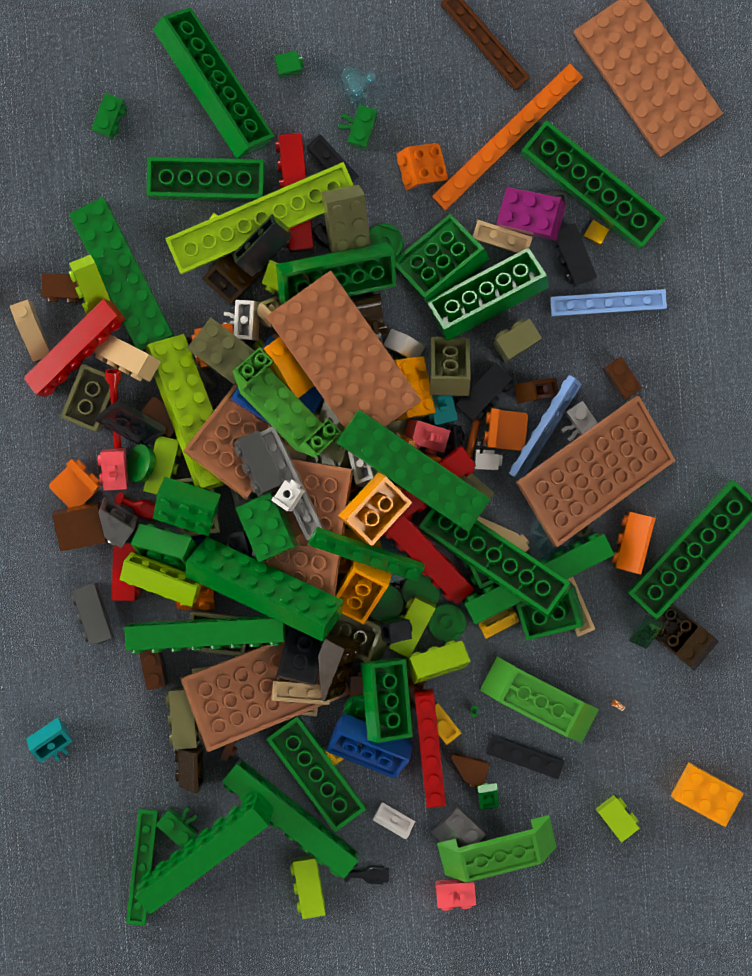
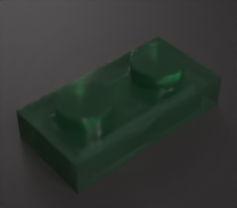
[629,615,663,649]

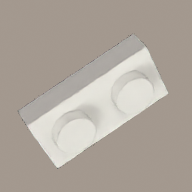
[373,802,415,839]

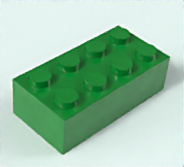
[361,658,413,743]

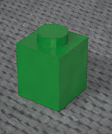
[274,50,304,79]

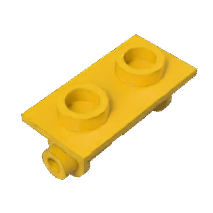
[478,607,520,639]

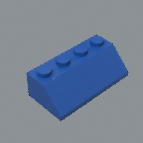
[325,713,414,779]

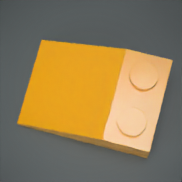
[263,336,314,398]

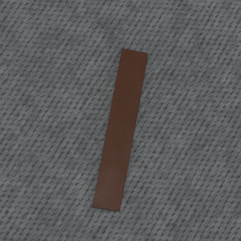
[441,0,530,91]

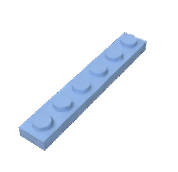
[550,289,667,317]
[509,375,582,480]

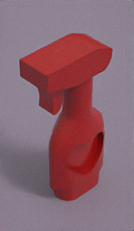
[114,492,157,522]

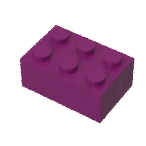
[496,187,567,241]

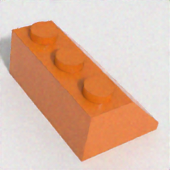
[611,512,656,574]

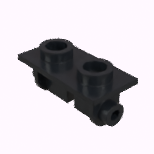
[445,427,465,456]

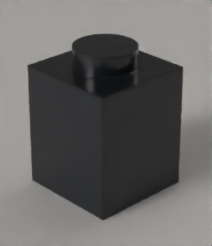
[380,617,412,644]

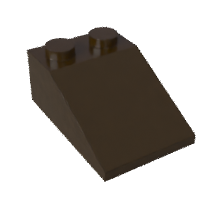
[175,745,204,793]

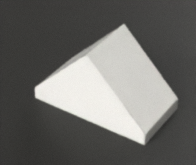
[383,329,425,358]

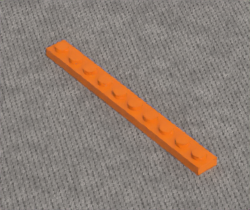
[432,64,583,211]

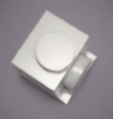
[474,450,502,470]
[272,479,305,511]

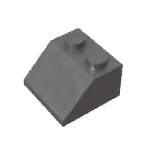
[99,497,137,548]
[431,804,486,848]

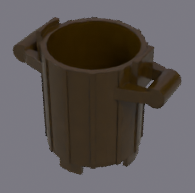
[352,291,388,343]

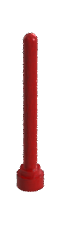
[105,369,122,449]

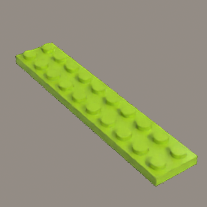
[165,162,354,275]

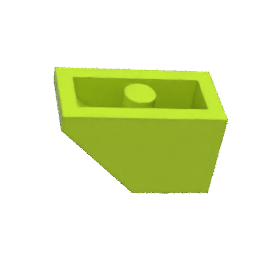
[262,260,279,294]

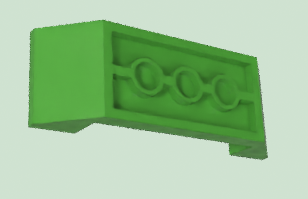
[232,347,342,458]
[480,656,599,743]
[437,815,556,883]

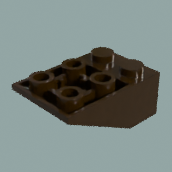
[202,253,269,307]
[646,604,719,671]
[318,634,361,702]

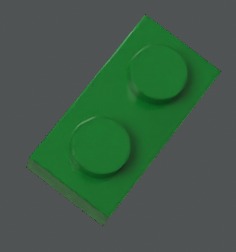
[477,783,499,810]

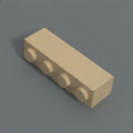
[94,335,161,382]

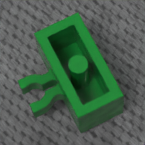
[338,104,377,151]
[156,806,199,849]

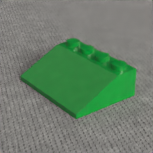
[395,214,490,304]

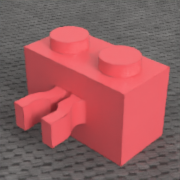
[404,419,450,455]
[98,448,129,490]
[435,879,476,911]

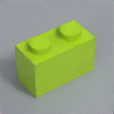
[596,795,640,843]

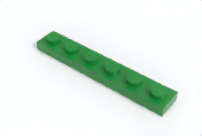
[309,527,425,581]
[126,808,158,926]

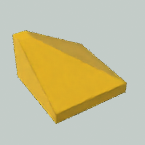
[583,220,609,246]

